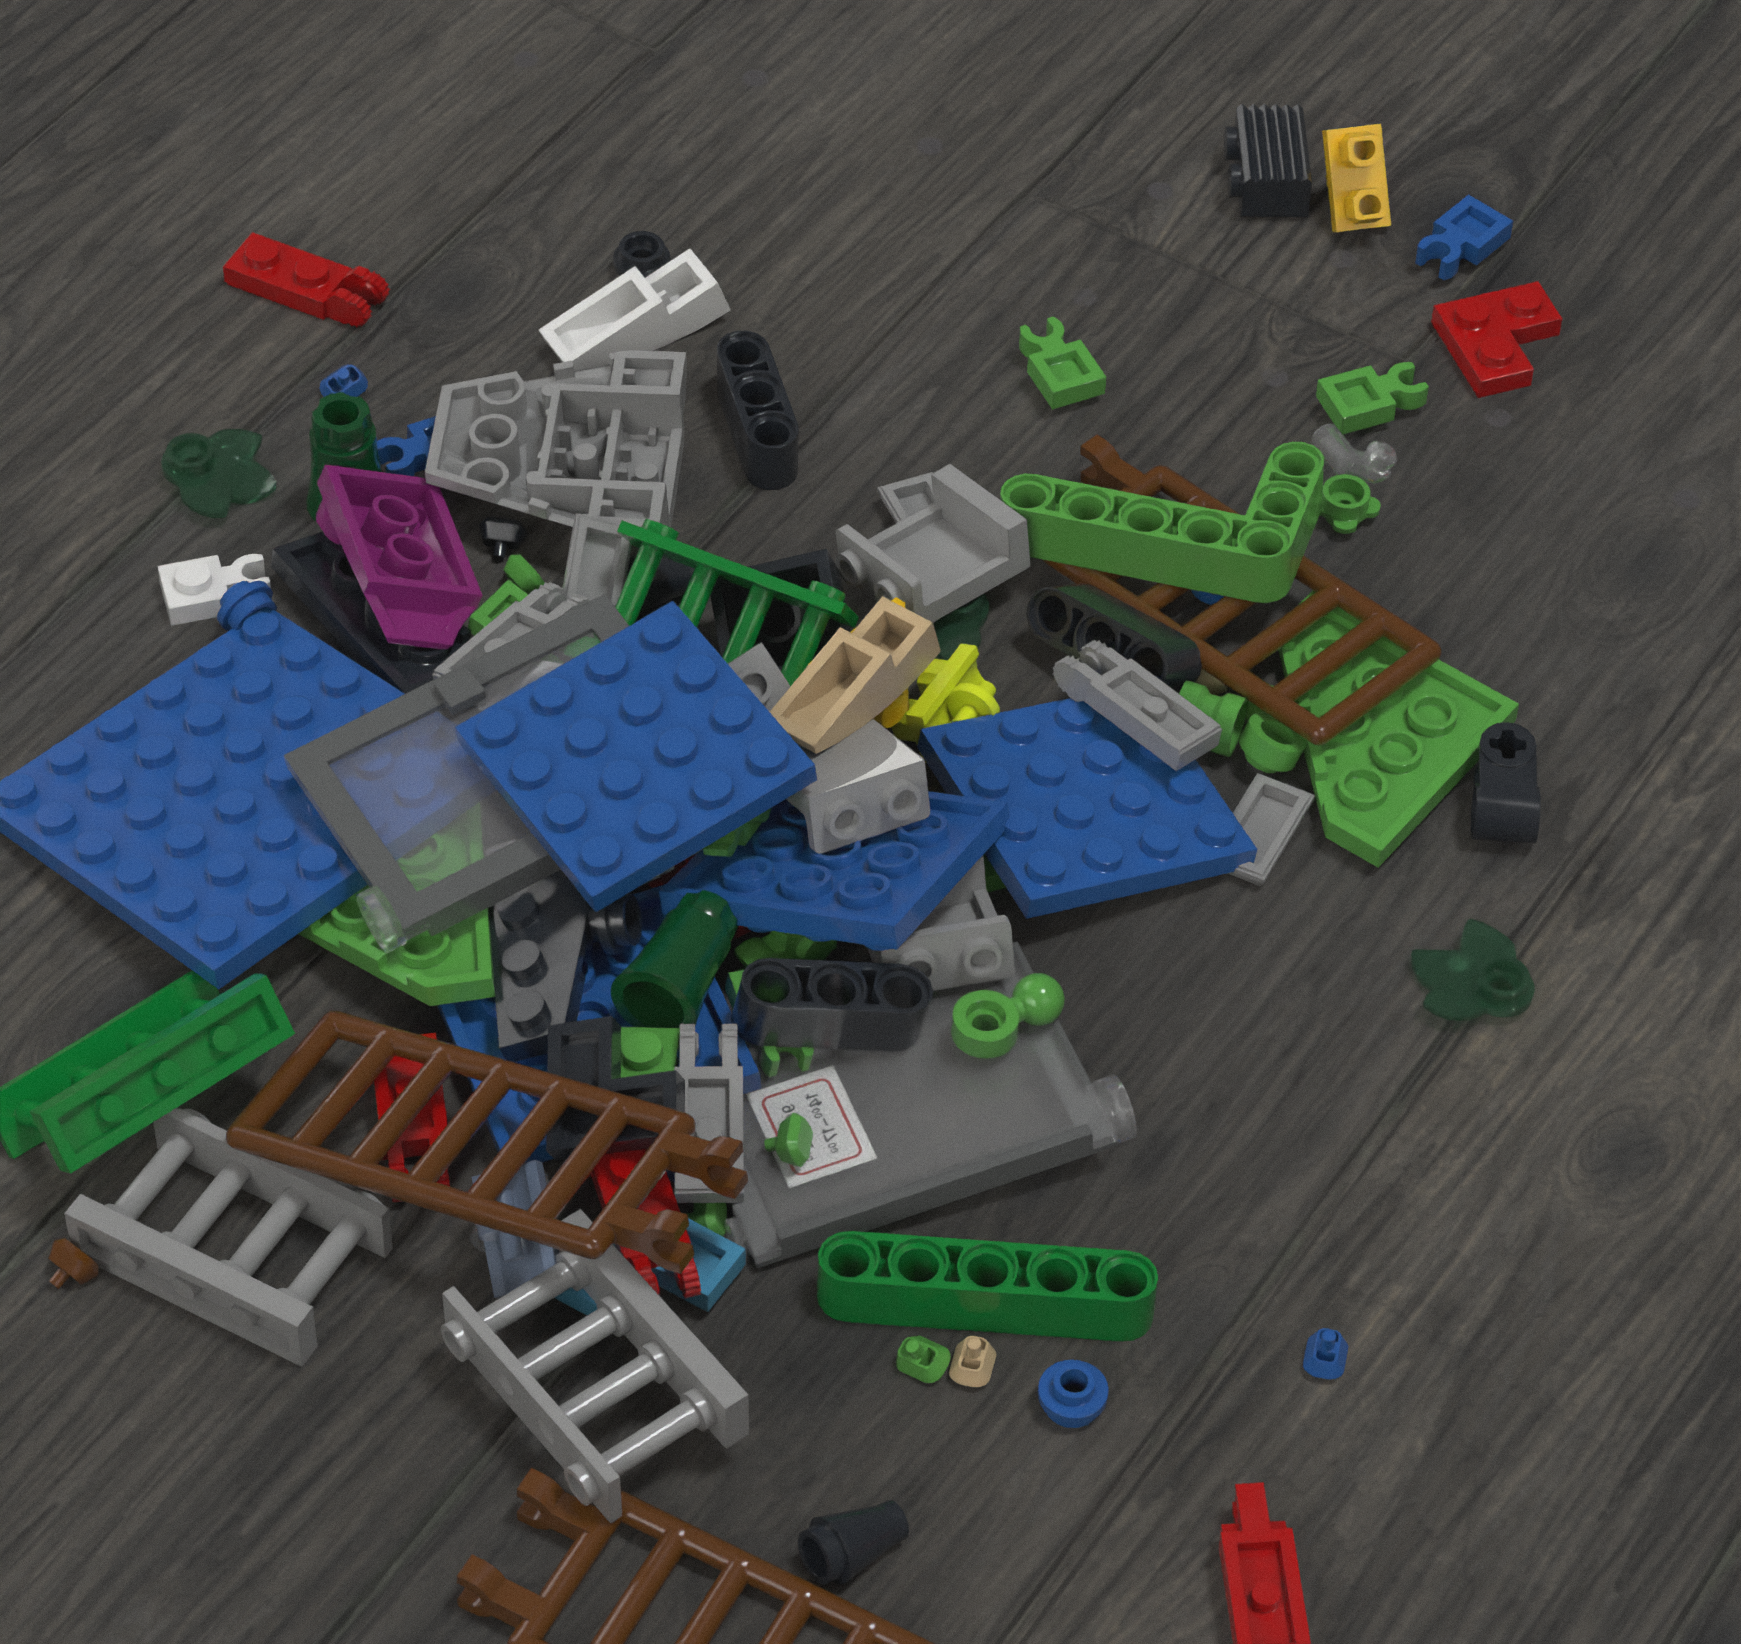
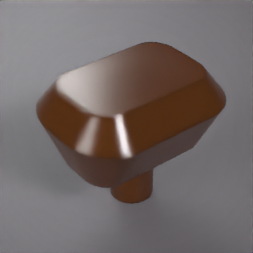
[48,1238,99,1289]

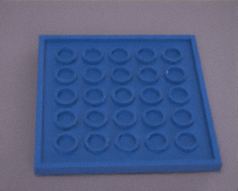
[0,607,499,989]

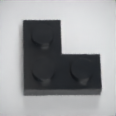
[546,1016,685,1161]

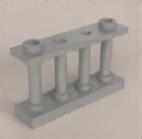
[65,1107,393,1367]
[441,1209,749,1523]

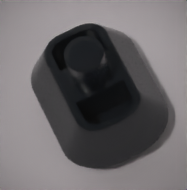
[479,517,527,560]

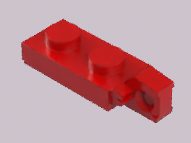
[1219,1482,1311,1644]

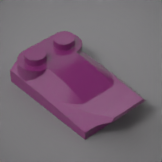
[316,465,483,650]

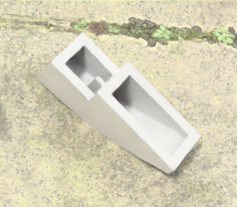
[539,249,731,371]

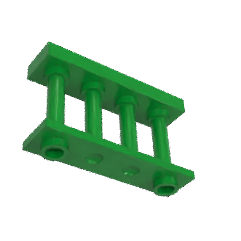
[564,519,859,686]
[0,971,295,1174]

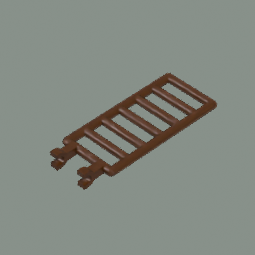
[1041,434,1442,746]
[226,1011,748,1274]
[457,1468,935,1644]

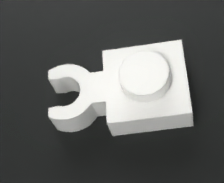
[158,554,271,626]

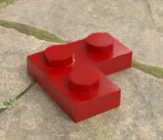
[1431,281,1562,398]

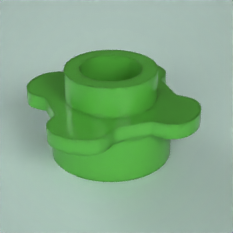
[1320,474,1381,534]

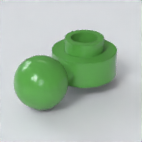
[1239,685,1306,773]
[951,973,1065,1059]

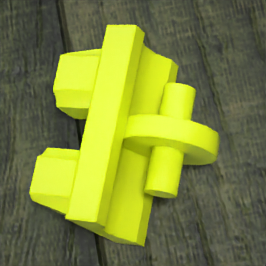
[891,644,1000,763]

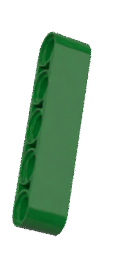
[817,1231,1158,1342]

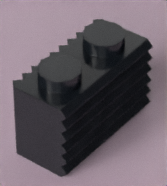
[1224,104,1312,217]

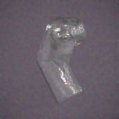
[1312,424,1397,484]

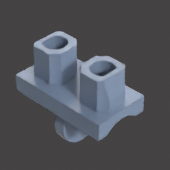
[472,1160,560,1299]

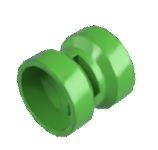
[1179,680,1248,757]

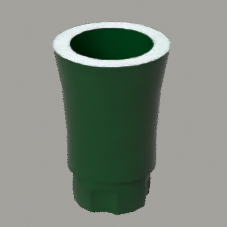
[306,392,382,522]
[611,890,738,1028]

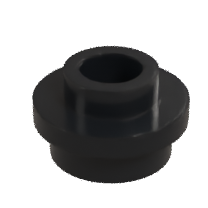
[613,231,671,278]
[588,893,642,955]

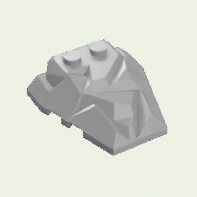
[425,350,687,528]

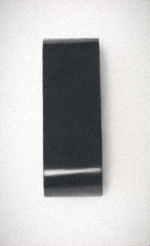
[717,330,799,490]
[1026,583,1202,690]
[731,958,933,1052]

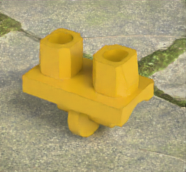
[1322,124,1391,232]

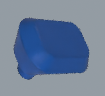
[320,364,368,397]
[1303,1328,1348,1379]

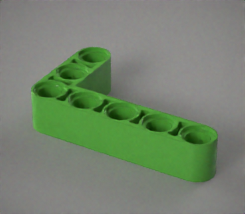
[1000,442,1324,603]

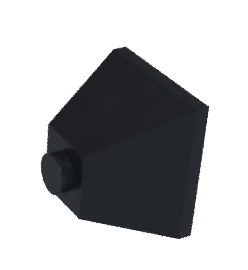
[710,548,851,671]

